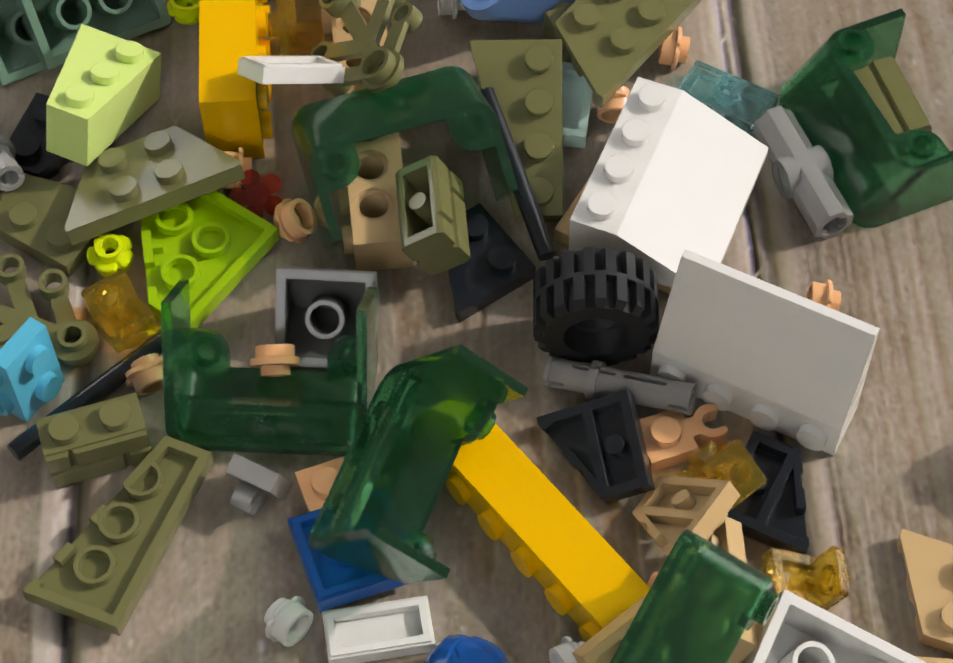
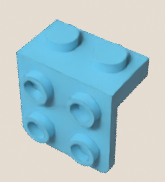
[0,317,65,423]

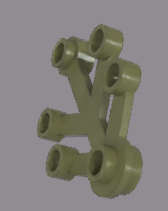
[309,0,423,97]
[0,253,99,367]

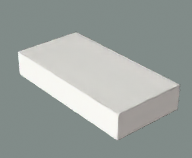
[238,56,345,84]
[322,595,436,663]

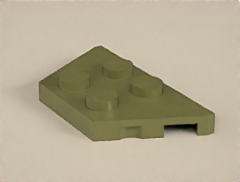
[553,0,702,108]
[64,125,246,246]

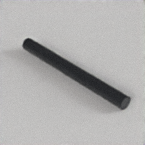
[476,87,557,261]
[7,327,178,461]

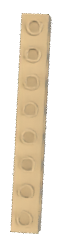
[321,0,413,271]

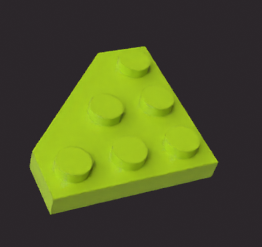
[140,190,280,338]

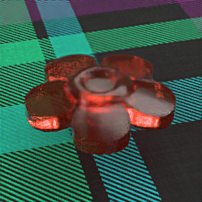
[229,169,282,218]

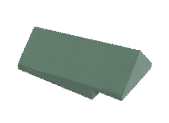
[0,0,172,86]

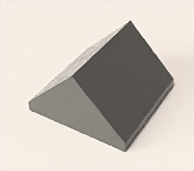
[275,266,380,371]

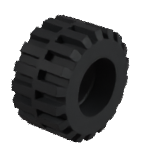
[533,247,660,366]

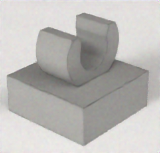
[225,453,292,517]

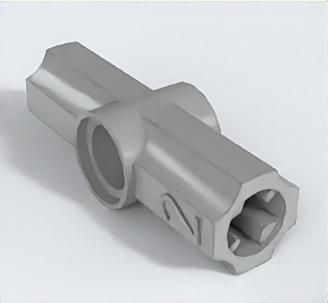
[753,106,854,240]

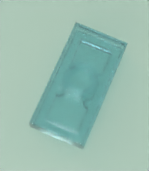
[678,60,779,135]

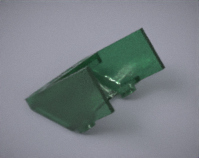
[778,8,953,228]
[291,66,518,249]
[161,280,378,456]
[309,344,528,584]
[610,529,780,663]

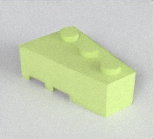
[46,24,161,166]

